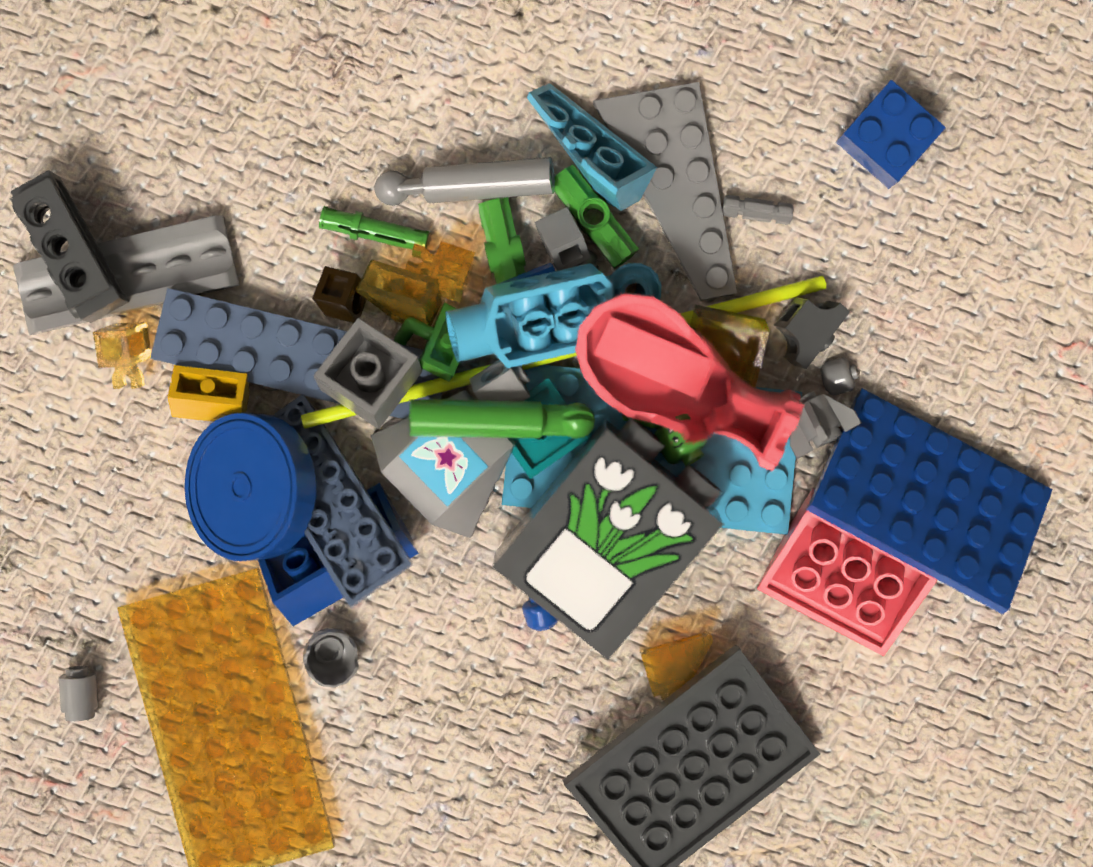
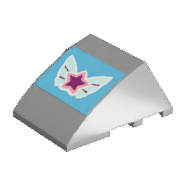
[371,390,516,538]

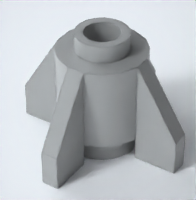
[790,391,862,459]

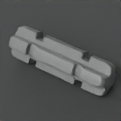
[722,195,793,225]

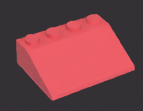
[757,488,937,656]

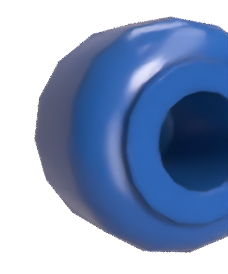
[522,597,558,631]

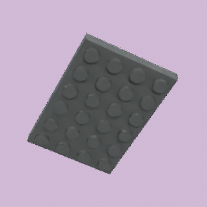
[562,644,820,867]

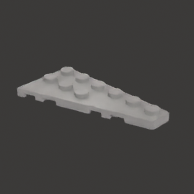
[593,82,737,301]

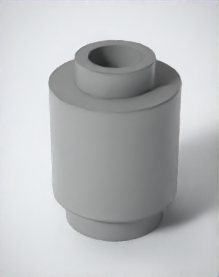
[58,666,98,721]

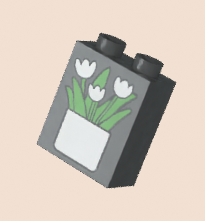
[492,418,724,660]

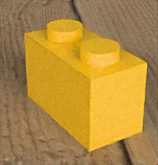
[167,365,250,422]

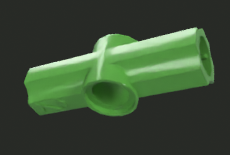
[555,164,639,270]
[478,197,526,284]

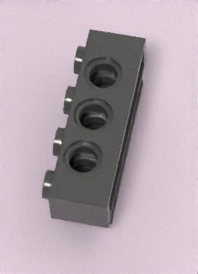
[10,170,129,323]

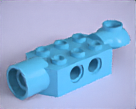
[446,263,662,369]

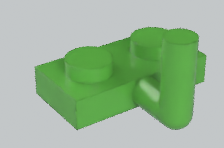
[394,303,459,382]

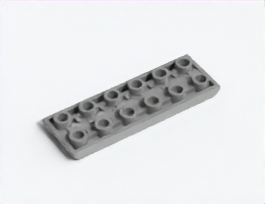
[13,215,240,336]

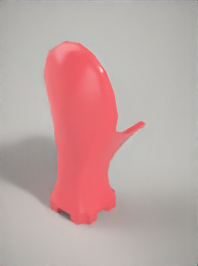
[576,293,804,471]

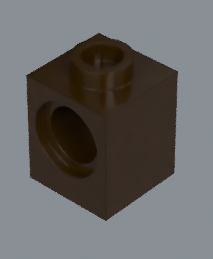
[312,266,370,323]

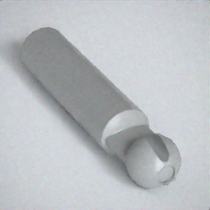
[374,157,555,206]

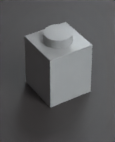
[534,207,591,271]

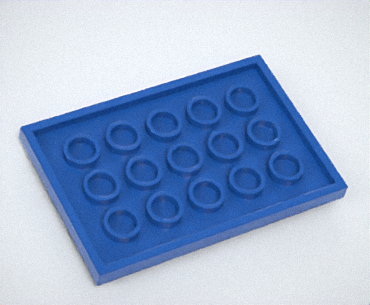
[806,388,1053,614]

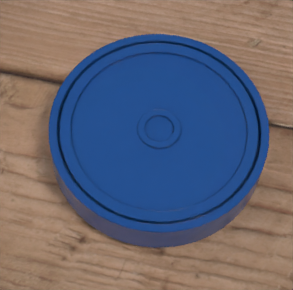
[185,413,316,561]

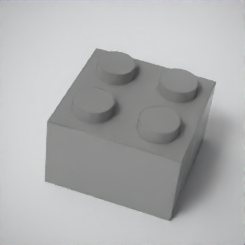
[314,318,422,429]

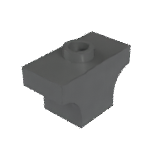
[773,297,850,369]

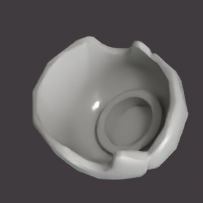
[303,628,359,688]

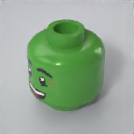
[654,414,708,466]

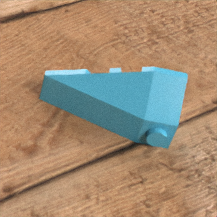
[527,83,657,211]

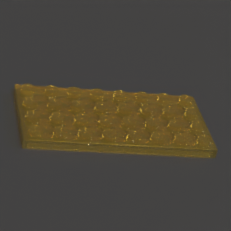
[117,568,336,867]

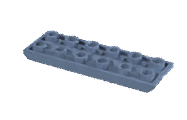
[272,395,413,608]

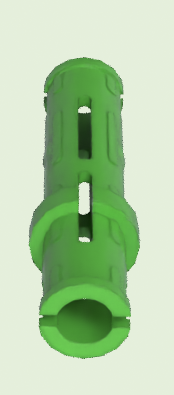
[319,206,429,254]

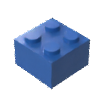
[836,79,946,189]

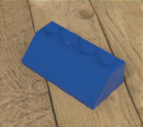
[258,483,419,626]

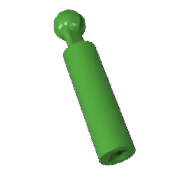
[409,399,595,439]

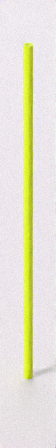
[301,275,826,429]

